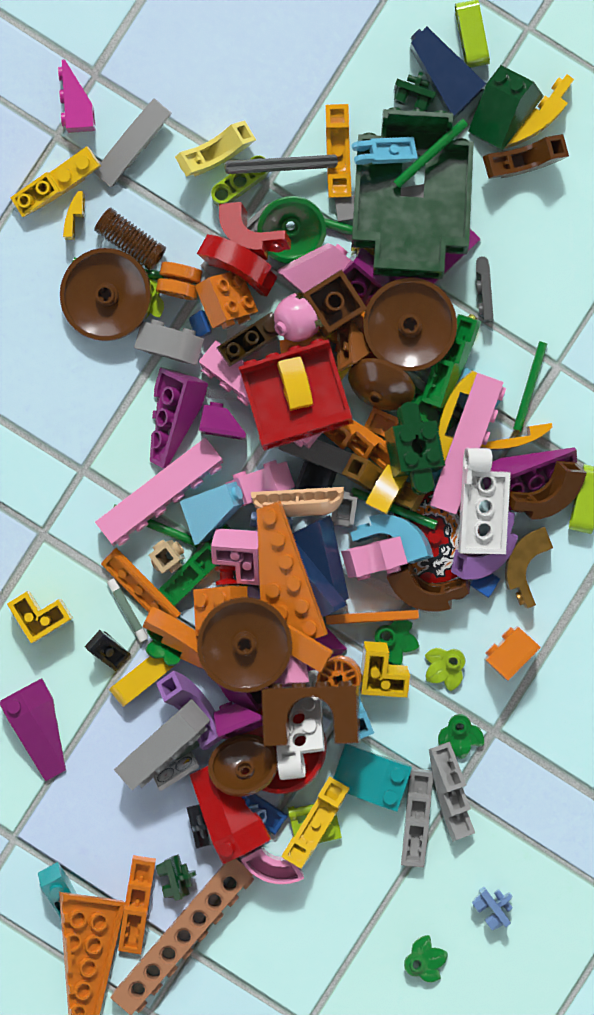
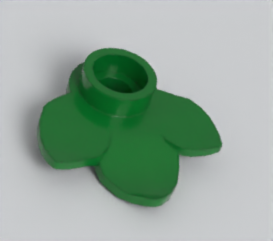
[375,620,419,665]
[146,629,182,666]
[438,714,484,759]
[404,935,448,982]

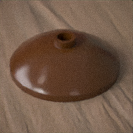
[348,358,415,411]
[208,734,278,796]

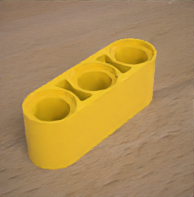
[108,656,175,707]

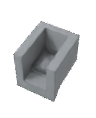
[331,492,358,528]

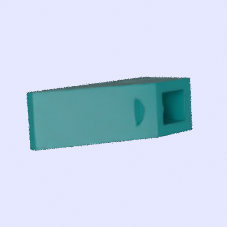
[38,862,77,918]

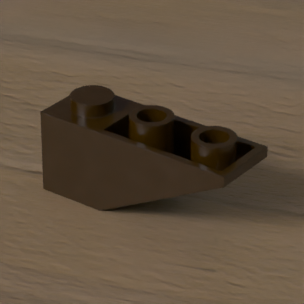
[216,312,280,367]

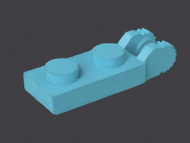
[351,137,418,165]

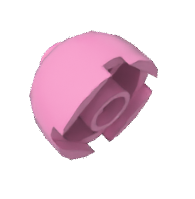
[274,294,319,342]

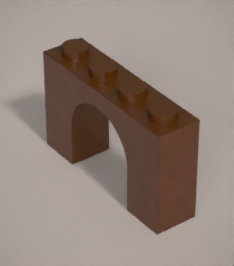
[262,681,361,746]

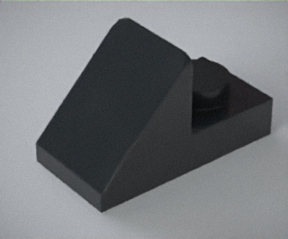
[84,629,131,671]

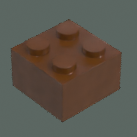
[299,269,367,338]

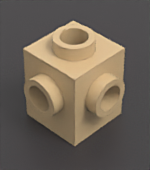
[148,539,185,574]

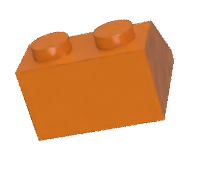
[484,626,541,681]

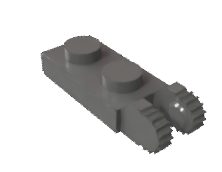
[475,256,494,323]

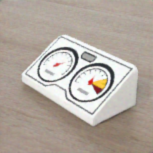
[153,751,200,791]

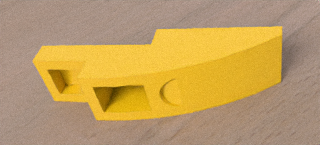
[505,74,574,149]
[10,146,101,217]

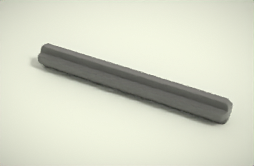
[225,154,338,174]

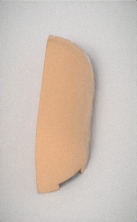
[251,487,344,517]

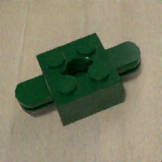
[384,402,445,495]

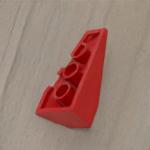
[189,766,271,864]

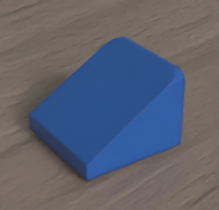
[189,310,212,338]
[470,573,500,598]

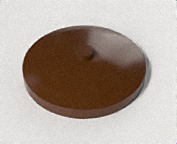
[60,248,152,341]
[363,278,457,372]
[197,597,292,692]

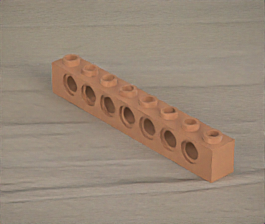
[110,857,254,1015]

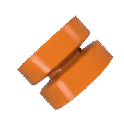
[156,262,203,300]
[317,655,362,686]

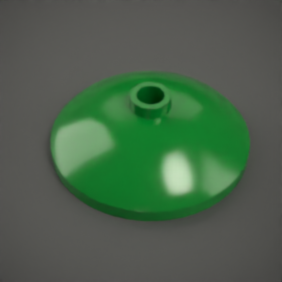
[257,196,326,263]

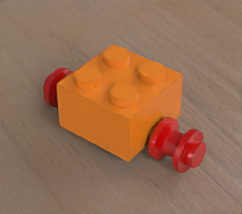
[193,565,248,636]

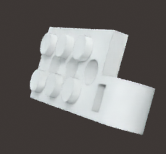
[458,448,510,554]
[277,670,325,780]

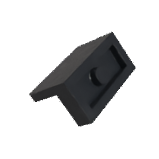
[294,461,337,516]

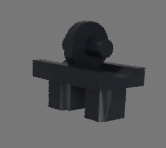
[187,804,213,849]

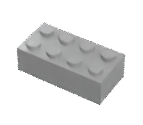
[114,699,210,791]

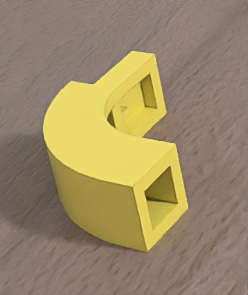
[175,120,256,177]

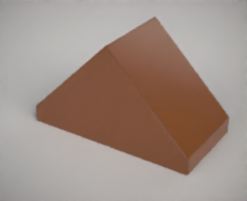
[337,321,371,372]

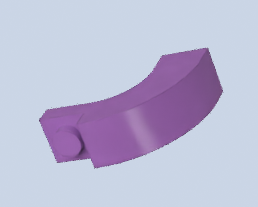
[451,510,518,579]
[156,671,223,750]

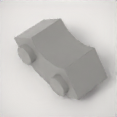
[134,319,204,365]

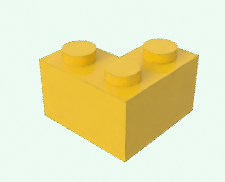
[7,591,73,643]
[360,641,410,698]

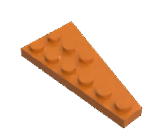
[257,501,328,639]
[59,892,125,1015]

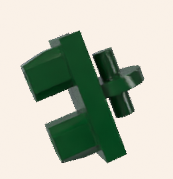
[394,71,436,112]
[156,854,197,901]

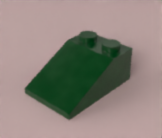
[468,65,544,151]

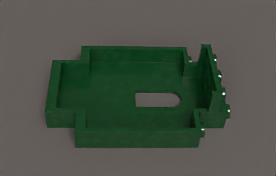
[351,107,474,279]

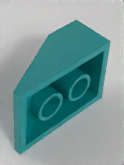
[333,743,412,812]

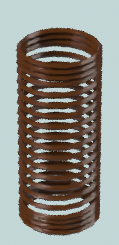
[94,207,166,271]

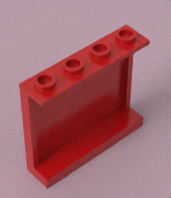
[239,339,354,451]

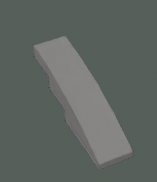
[93,98,172,187]
[429,742,475,842]
[401,768,433,868]

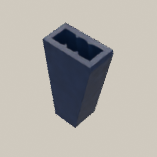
[410,26,487,120]
[292,515,349,600]
[295,541,347,617]

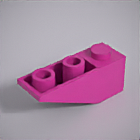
[58,59,96,133]

